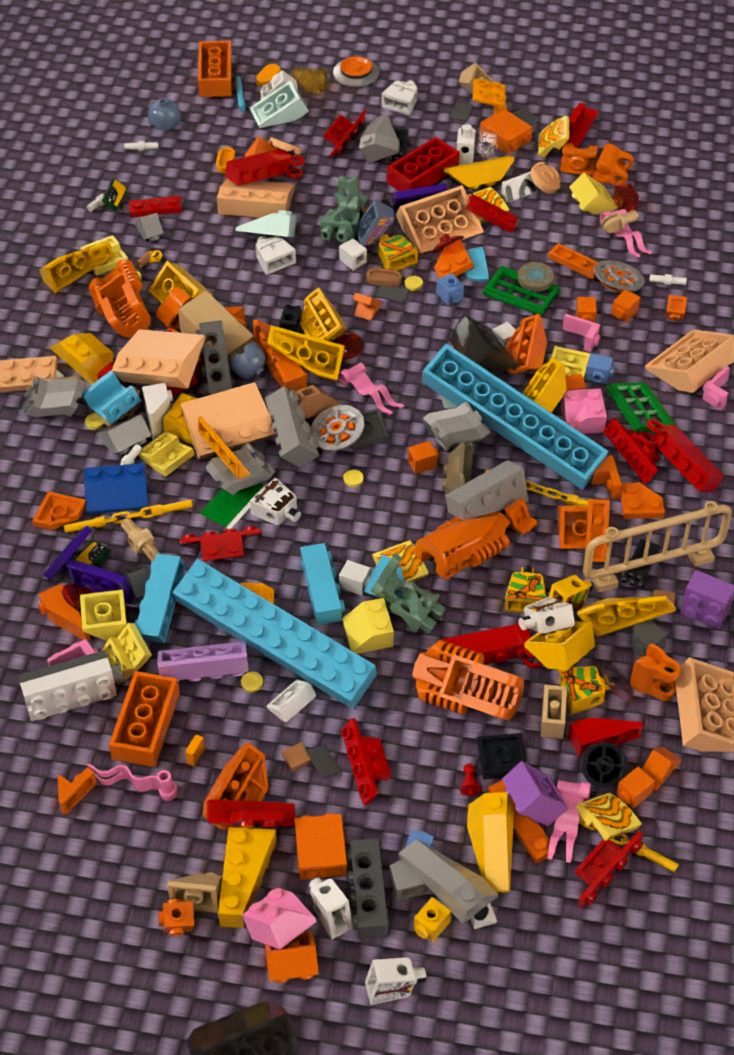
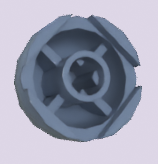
[148,98,181,131]
[229,342,267,379]

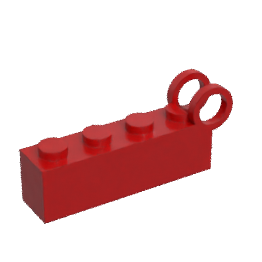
[225,149,305,186]
[639,419,724,492]
[442,624,543,668]

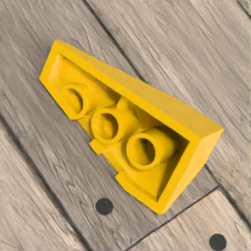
[39,242,114,293]
[267,325,344,381]
[577,596,676,637]
[467,792,514,893]

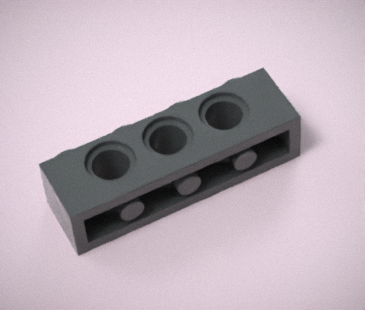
[196,320,232,395]
[346,838,388,939]

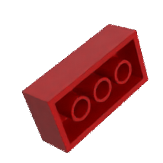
[387,136,460,191]

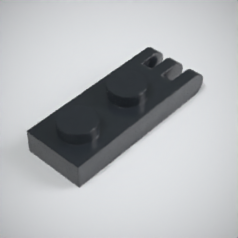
[389,128,408,161]
[621,539,660,589]

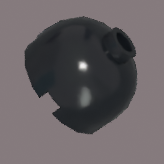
[580,741,628,788]

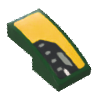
[101,178,128,211]
[67,541,111,569]

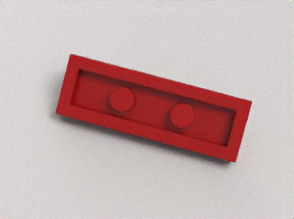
[465,194,518,233]
[128,196,182,218]

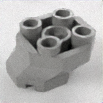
[22,376,85,417]
[422,402,490,451]
[205,443,276,496]

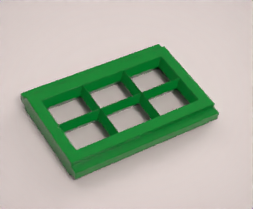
[483,266,561,316]
[606,382,675,433]

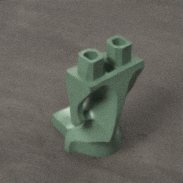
[320,175,368,242]
[371,553,446,634]

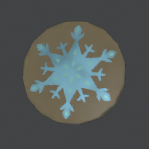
[517,262,554,292]

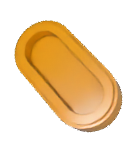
[256,64,280,87]
[216,147,235,174]

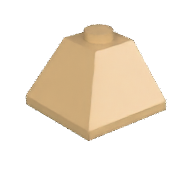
[459,62,495,94]
[167,873,222,913]

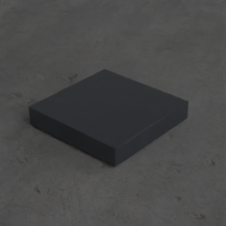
[476,733,527,780]

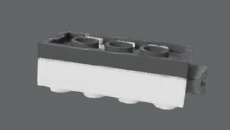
[18,650,125,721]

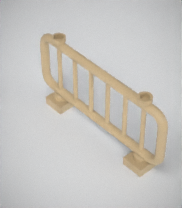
[583,501,732,592]

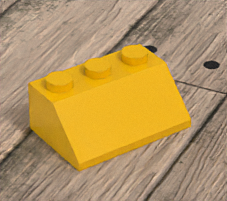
[148,261,212,304]
[524,621,595,672]

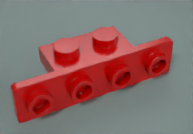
[561,102,599,148]
[323,109,367,158]
[603,418,660,483]
[179,526,262,562]
[341,718,391,805]
[207,799,295,829]
[575,830,643,908]

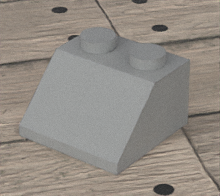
[97,414,151,455]

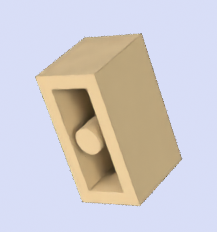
[540,685,567,739]

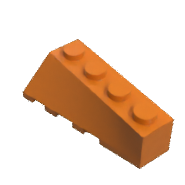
[253,319,308,391]

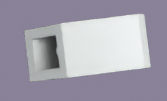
[260,70,298,100]

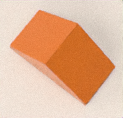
[642,747,682,791]

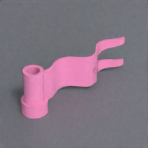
[600,209,652,257]
[338,362,404,415]
[88,764,178,801]
[547,780,591,863]

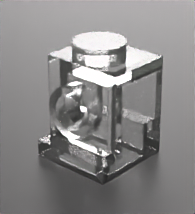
[476,131,499,159]

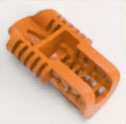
[89,259,150,338]
[414,511,510,580]
[412,640,524,720]

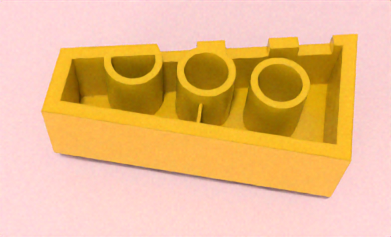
[218,827,277,928]

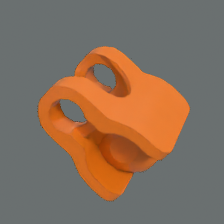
[560,142,598,175]
[592,143,634,186]
[630,644,681,701]

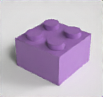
[680,570,734,630]
[502,761,568,826]

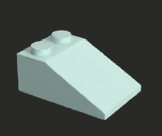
[250,80,309,128]
[236,210,297,237]

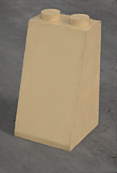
[178,291,254,368]

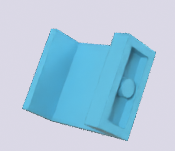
[82,371,141,424]

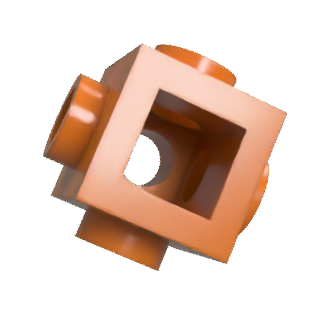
[158,899,194,936]

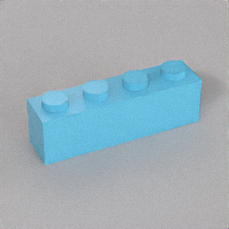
[300,543,345,625]
[135,553,186,644]

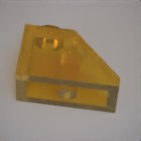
[291,67,328,95]

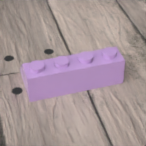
[157,641,249,682]

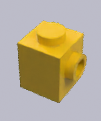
[414,897,451,942]

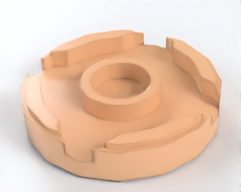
[269,137,302,155]
[531,162,561,194]

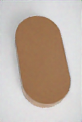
[366,268,402,287]

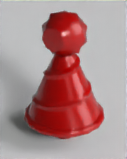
[459,763,482,797]

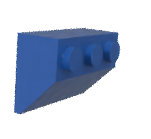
[84,463,148,514]

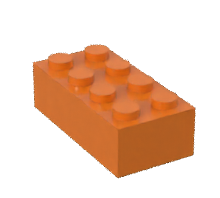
[198,41,232,97]
[109,671,180,767]

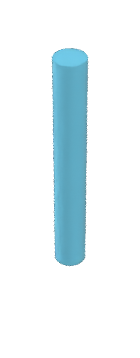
[235,76,246,111]

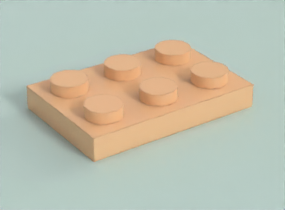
[0,356,58,393]

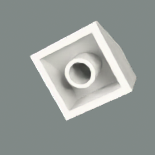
[142,383,173,440]

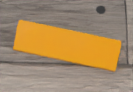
[198,416,251,479]

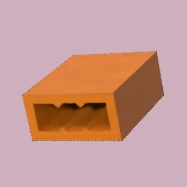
[480,109,532,155]
[295,813,347,880]

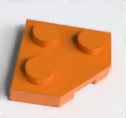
[434,240,474,278]
[620,483,665,519]
[32,491,86,530]

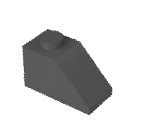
[120,565,150,600]
[630,620,668,656]

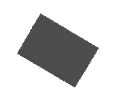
[450,102,474,121]
[512,107,540,126]
[375,285,409,302]
[305,746,342,777]

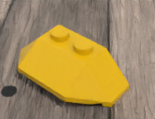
[444,156,514,189]
[300,287,347,341]
[51,333,114,385]
[522,357,567,413]

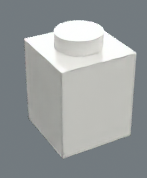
[339,238,367,270]
[339,560,371,596]

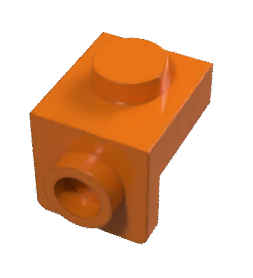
[665,295,687,321]
[505,498,538,534]

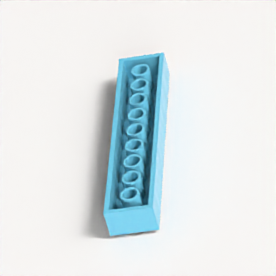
[422,344,608,490]
[172,559,377,709]

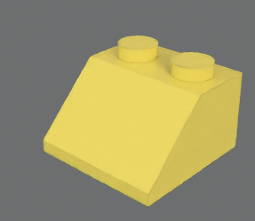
[570,172,618,215]
[80,590,127,641]
[342,598,394,654]

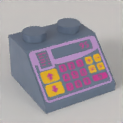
[357,199,395,245]

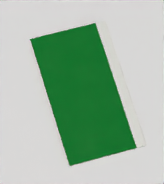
[199,483,265,529]

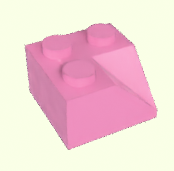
[560,388,607,434]
[242,888,317,949]

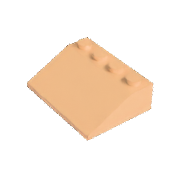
[217,179,295,218]
[396,185,484,254]
[112,329,206,388]
[645,329,734,393]
[180,382,276,460]
[674,657,734,752]

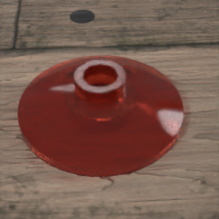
[431,234,464,254]
[329,331,364,359]
[62,583,92,612]

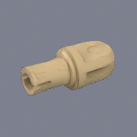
[601,210,639,233]

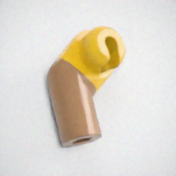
[136,250,162,268]

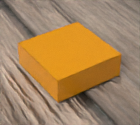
[185,734,205,767]

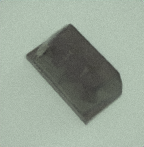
[450,314,519,375]
[188,1001,299,1055]

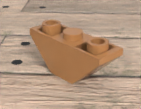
[295,385,341,419]

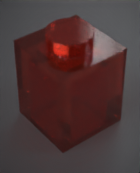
[613,183,639,212]

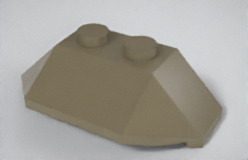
[442,442,473,499]

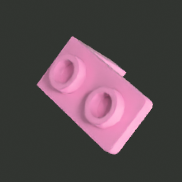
[563,314,600,352]
[702,366,730,410]
[47,639,99,666]

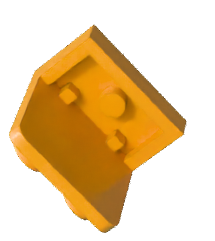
[472,78,507,115]

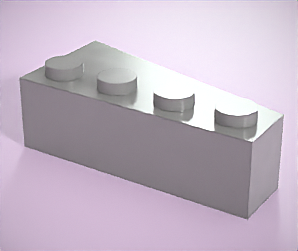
[265,386,319,468]
[445,460,529,520]

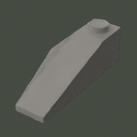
[359,114,400,164]
[398,839,499,924]

